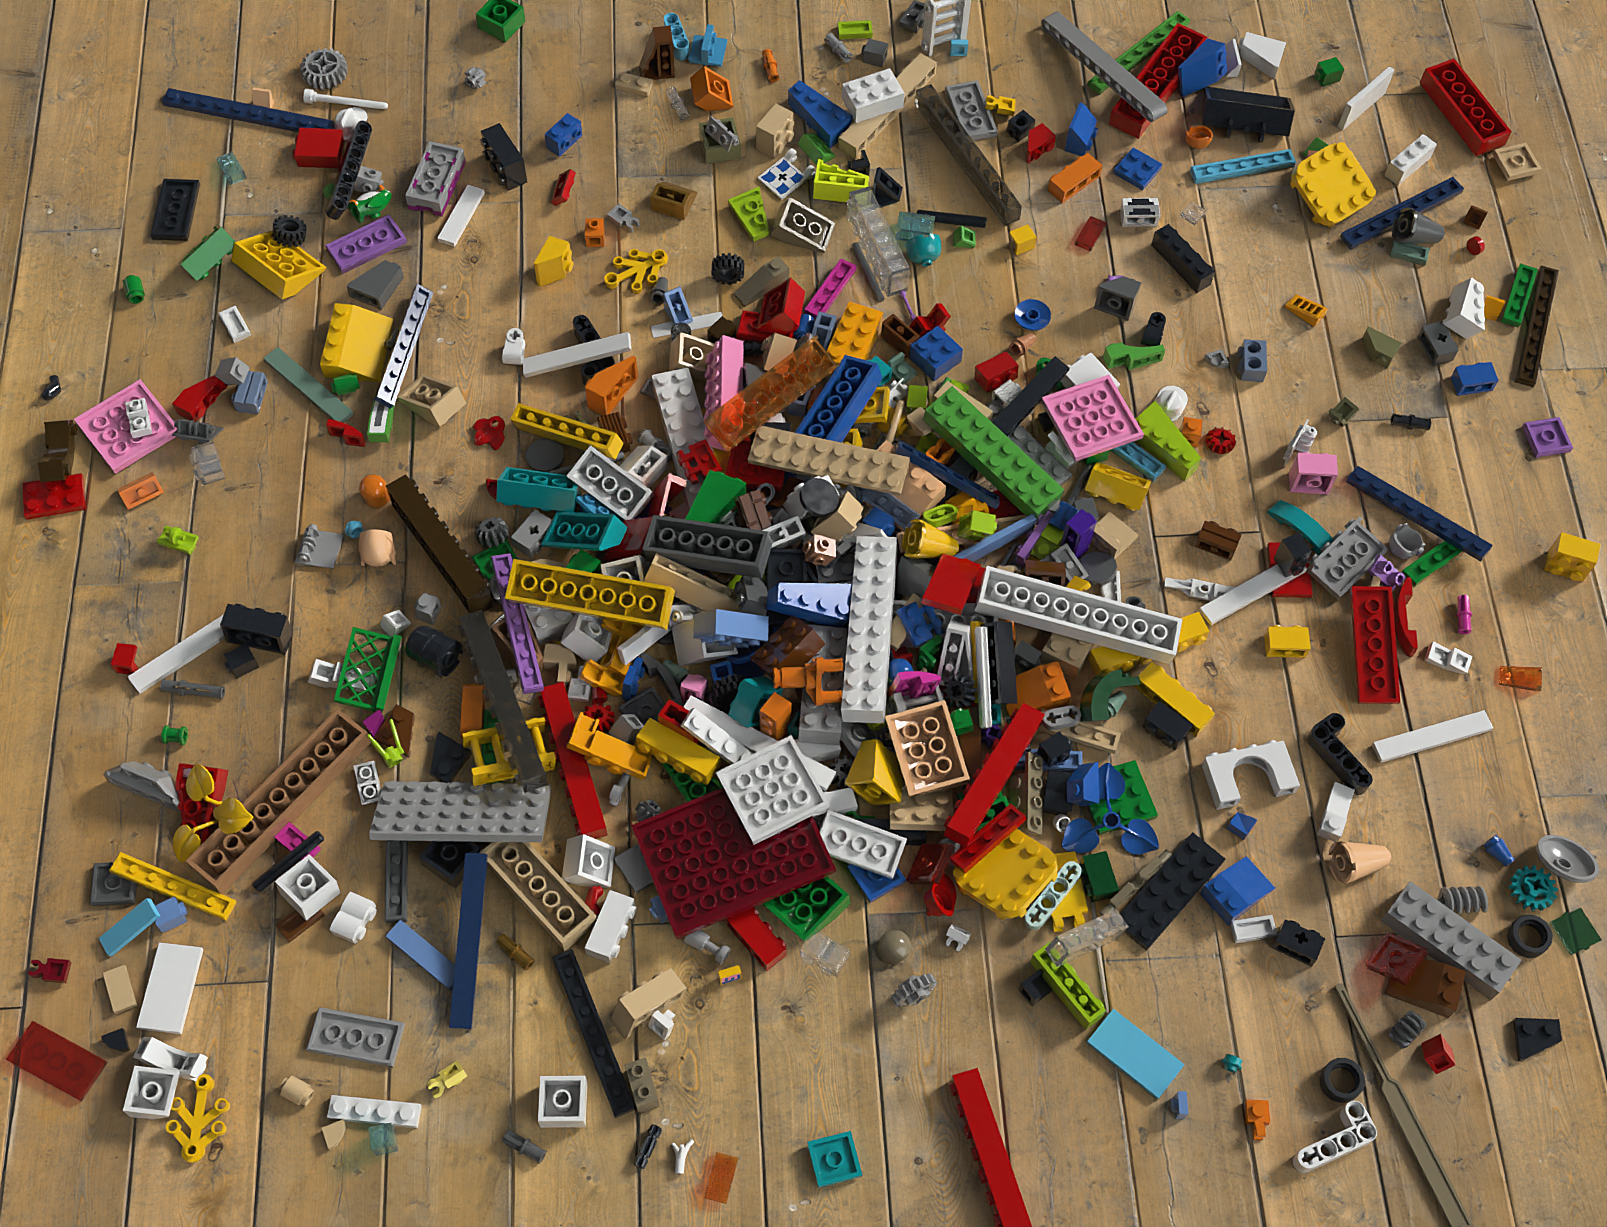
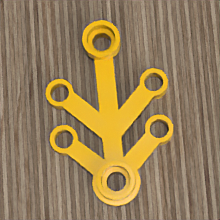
[604,249,668,294]
[166,1074,230,1163]

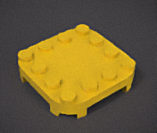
[1290,142,1376,228]
[953,829,1058,921]

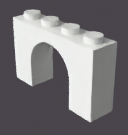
[794,739,858,818]
[1202,740,1300,810]

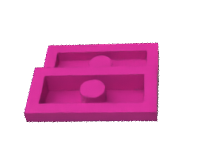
[888,671,941,699]

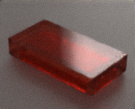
[1075,216,1107,251]

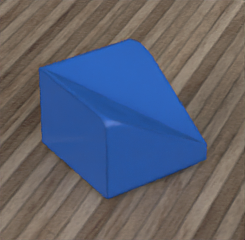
[1226,812,1257,840]

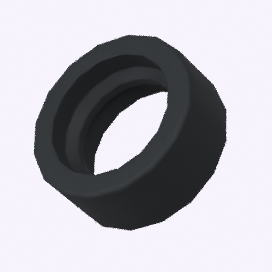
[1507,914,1553,958]
[1319,1058,1365,1103]

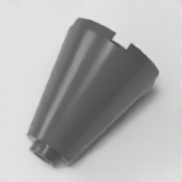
[1392,208,1445,244]

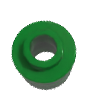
[122,275,145,304]
[331,374,360,396]

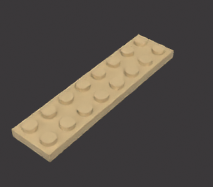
[748,425,910,496]

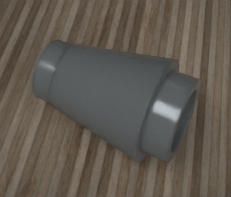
[650,277,668,304]

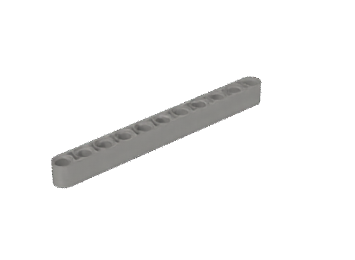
[1041,11,1168,122]

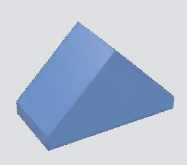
[663,286,693,328]

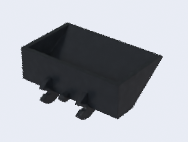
[1201,86,1295,143]

